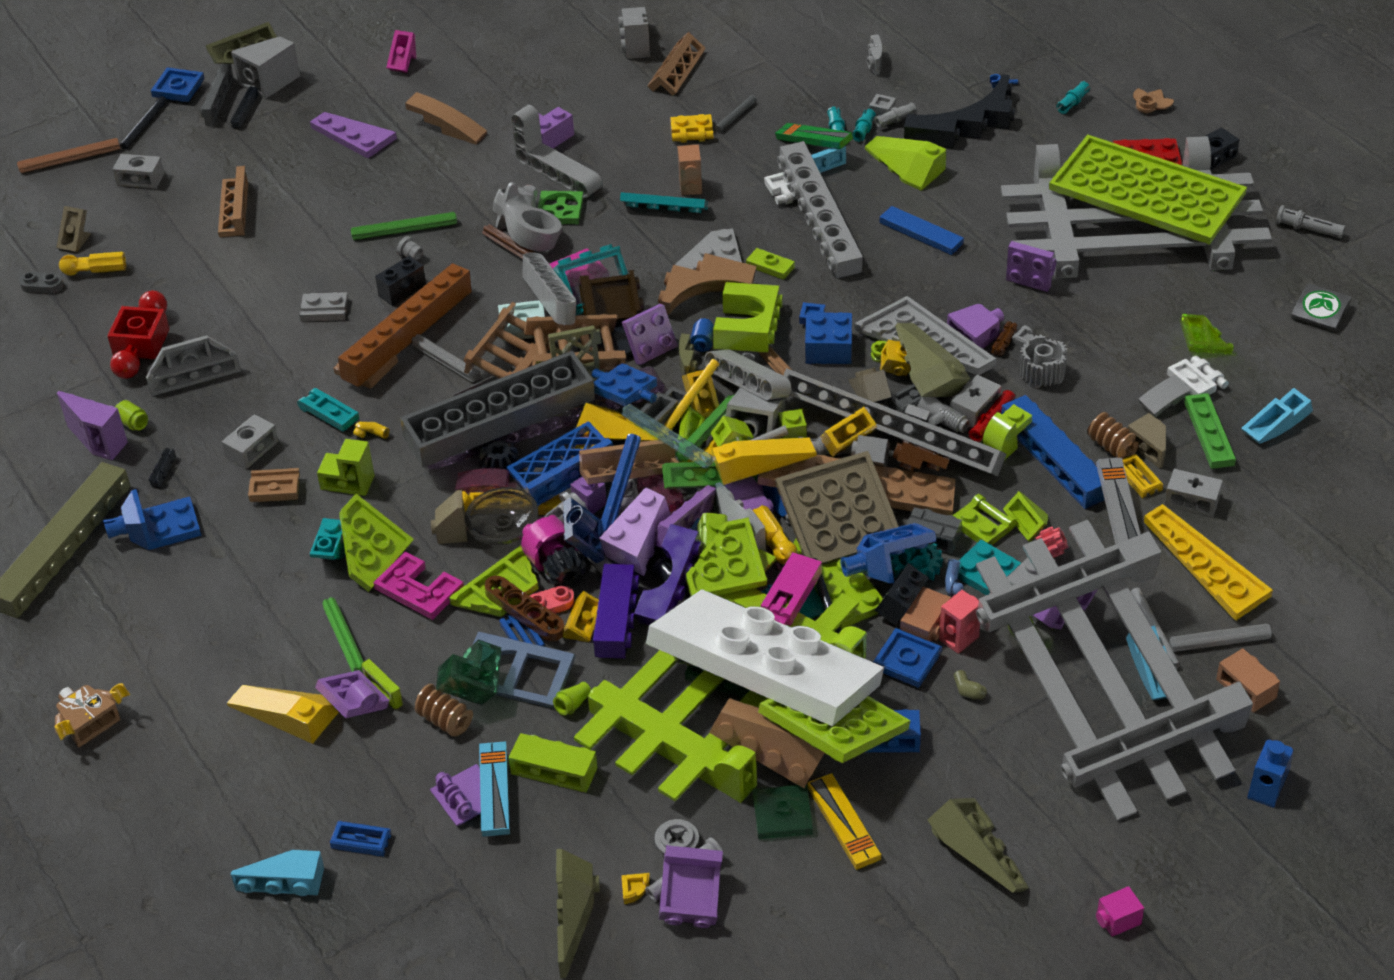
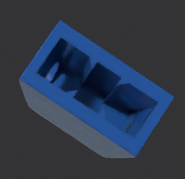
[1247,740,1294,808]

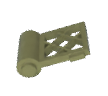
[548,325,605,381]

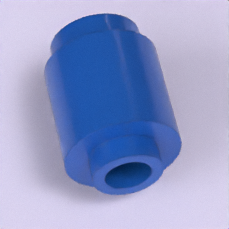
[690,318,714,352]

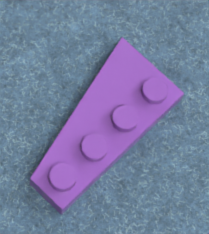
[310,112,397,158]

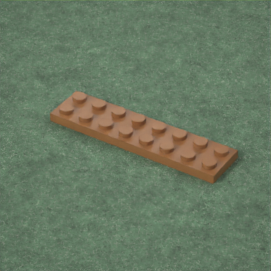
[757,455,955,516]

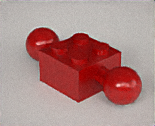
[107,290,170,379]

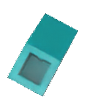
[310,518,346,560]

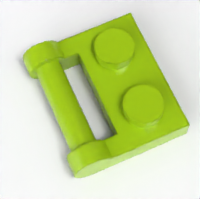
[952,494,1017,545]

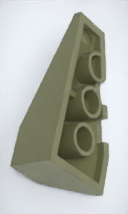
[895,323,970,397]

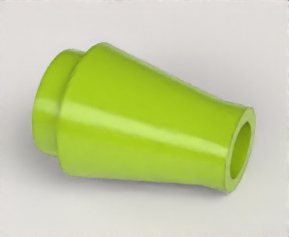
[553,682,591,715]

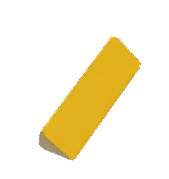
[563,591,599,642]

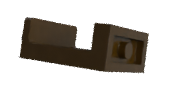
[578,270,644,322]

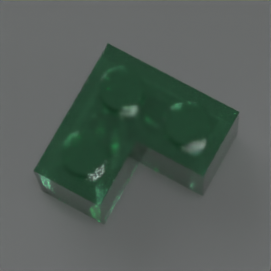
[436,639,502,705]

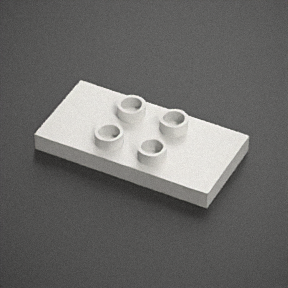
[646,590,884,726]

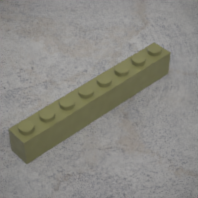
[0,462,131,619]

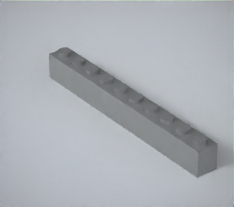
[783,368,1007,477]

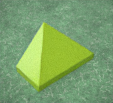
[1003,491,1048,542]

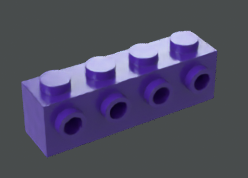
[593,564,639,658]

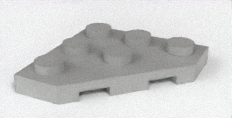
[675,228,742,270]

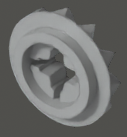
[655,819,699,854]

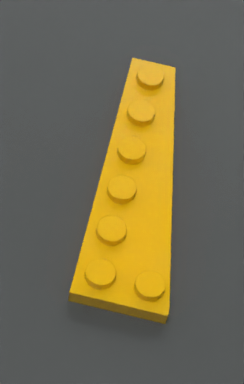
[1144,504,1273,620]

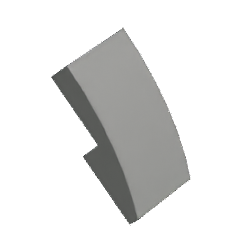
[867,34,882,76]
[1139,375,1191,418]

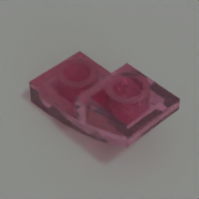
[455,468,509,494]

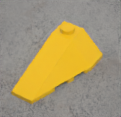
[711,437,817,485]

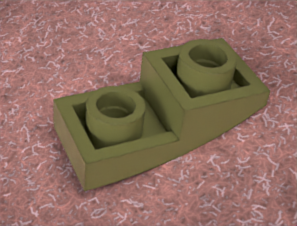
[679,333,698,376]

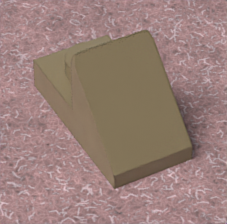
[56,206,91,252]

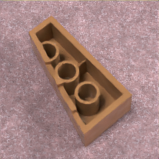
[709,698,825,788]

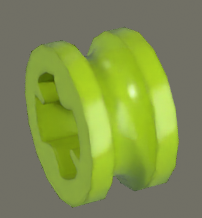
[871,341,886,363]

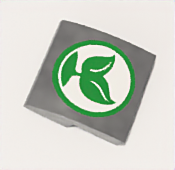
[1291,283,1352,332]

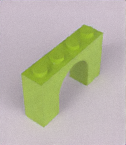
[713,282,783,353]

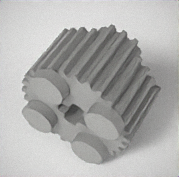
[1019,334,1067,389]

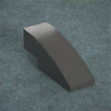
[632,386,692,430]

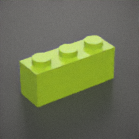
[508,733,598,793]

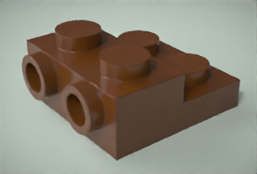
[892,440,949,471]

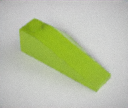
[865,136,946,191]

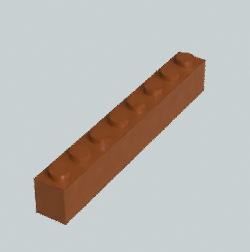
[338,263,472,387]

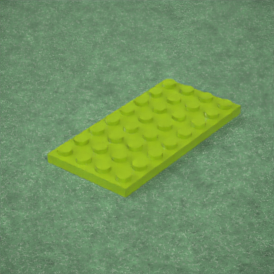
[1049,134,1247,245]

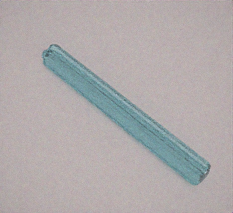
[622,404,713,468]

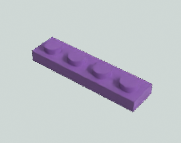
[656,485,716,548]

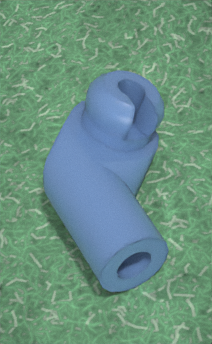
[945,559,963,596]

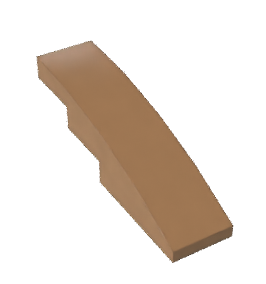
[405,92,487,145]

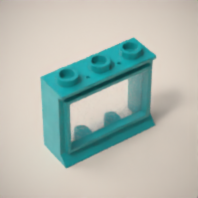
[553,244,628,316]

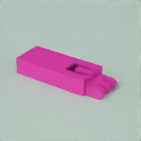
[761,552,822,626]

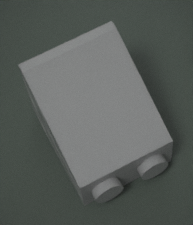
[232,36,300,99]
[726,387,786,439]

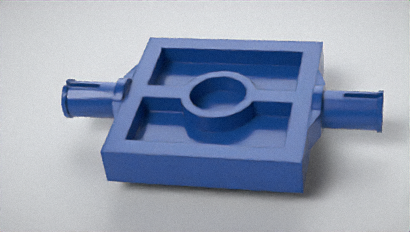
[592,363,657,407]

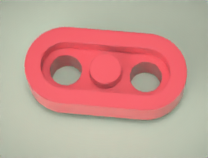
[527,586,575,619]

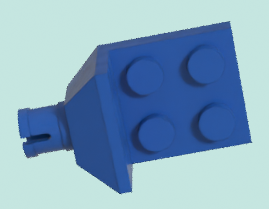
[103,489,201,550]
[840,523,936,583]

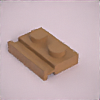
[248,468,300,502]

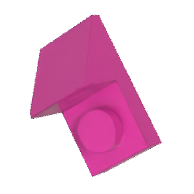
[386,30,416,73]

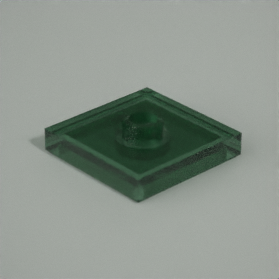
[752,784,813,839]

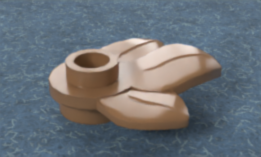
[1133,88,1174,113]

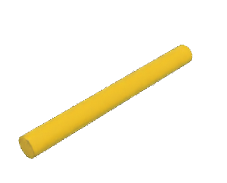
[659,359,719,436]

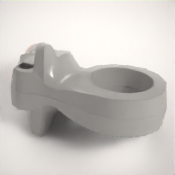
[493,182,563,251]

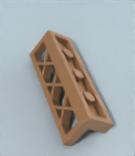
[647,32,706,96]
[218,166,249,237]
[579,438,679,485]

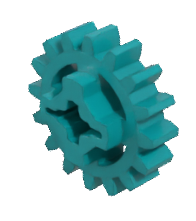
[890,543,943,581]

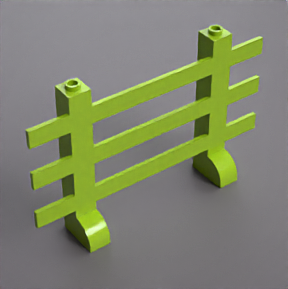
[574,549,867,803]

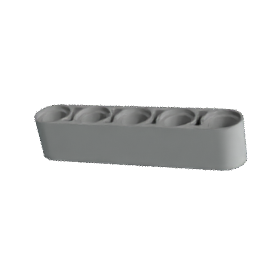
[704,349,791,400]

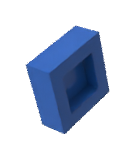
[799,302,825,325]

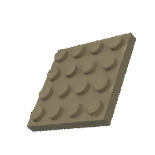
[775,451,899,565]

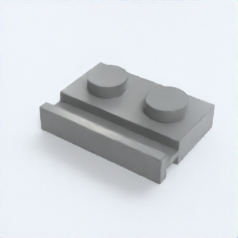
[300,292,348,322]

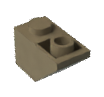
[848,367,891,402]

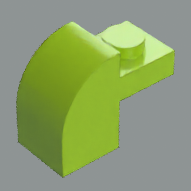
[983,404,1032,460]

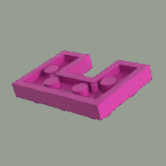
[373,552,464,620]

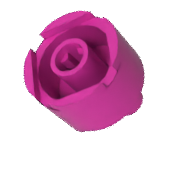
[521,515,579,572]

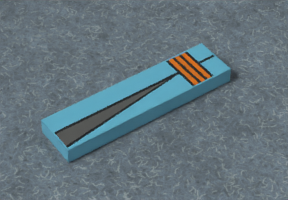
[479,741,510,837]

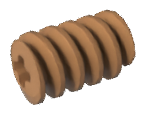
[1087,412,1139,459]
[415,684,473,737]

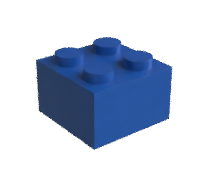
[805,312,852,364]

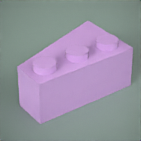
[599,488,671,576]

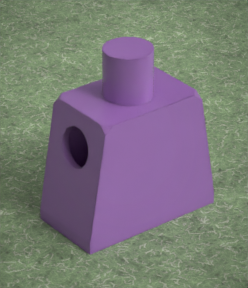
[947,304,1004,349]

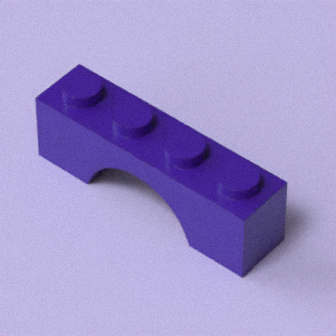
[634,524,703,626]

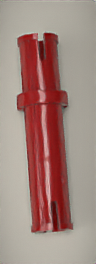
[968,390,1016,442]

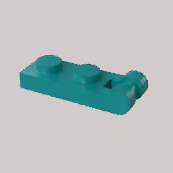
[297,388,360,432]

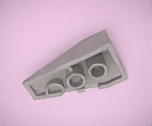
[715,482,766,552]

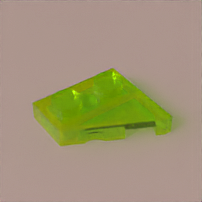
[1180,314,1234,354]

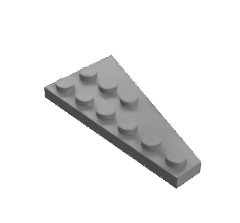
[854,296,996,375]

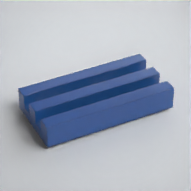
[499,615,545,647]
[330,821,392,857]

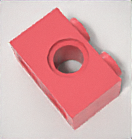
[939,590,980,654]

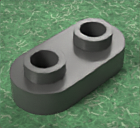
[19,271,64,294]

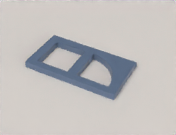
[457,632,576,709]

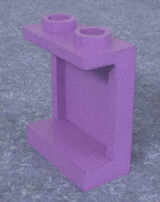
[659,845,723,928]

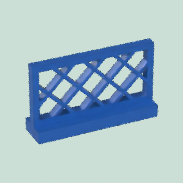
[507,421,614,507]

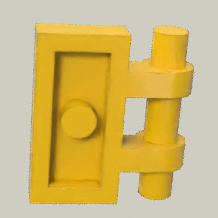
[670,114,714,143]

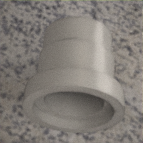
[396,236,424,261]

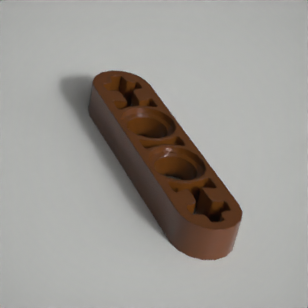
[485,575,564,642]

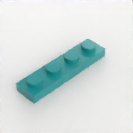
[620,192,708,213]

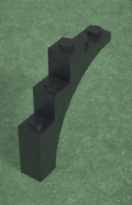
[904,74,1016,149]

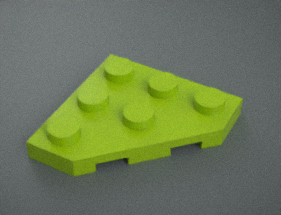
[339,494,414,592]
[686,517,767,596]

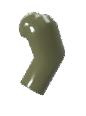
[953,670,987,700]

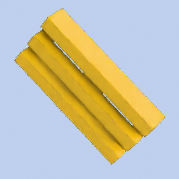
[1122,454,1163,498]

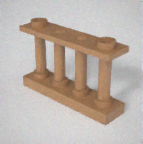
[464,302,555,379]
[524,314,626,372]

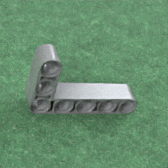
[511,105,603,198]

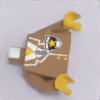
[55,683,130,747]

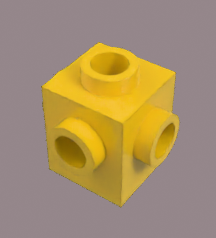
[880,339,911,376]

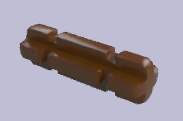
[992,321,1018,357]

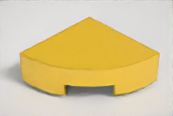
[621,873,650,904]

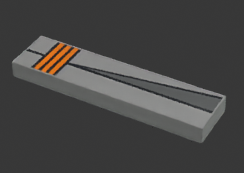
[1096,458,1141,545]

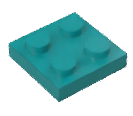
[958,540,1021,596]

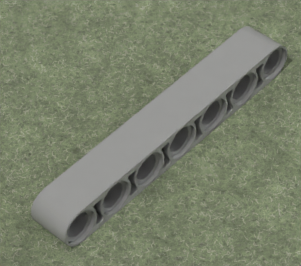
[522,253,576,325]

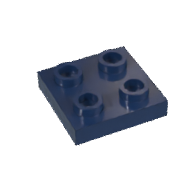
[563,497,605,564]

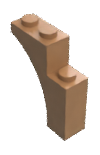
[658,253,756,315]

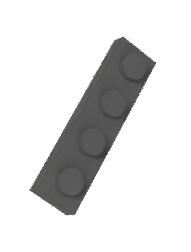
[201,64,234,126]

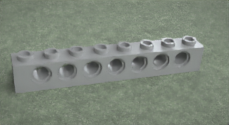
[777,141,863,278]

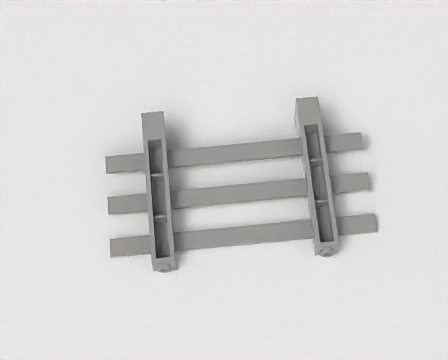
[1001,136,1272,278]
[976,520,1253,821]

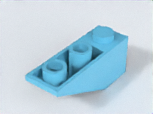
[231,850,324,896]

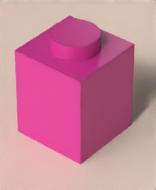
[1096,886,1144,937]

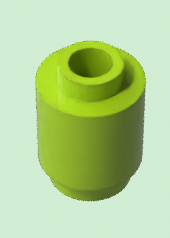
[115,400,149,431]

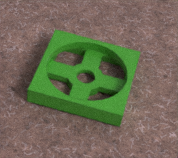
[538,191,584,224]

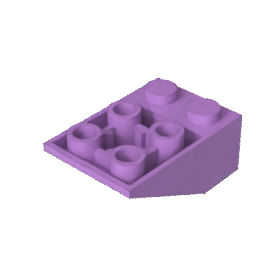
[57,391,128,460]

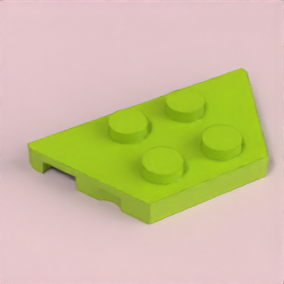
[449,545,539,617]

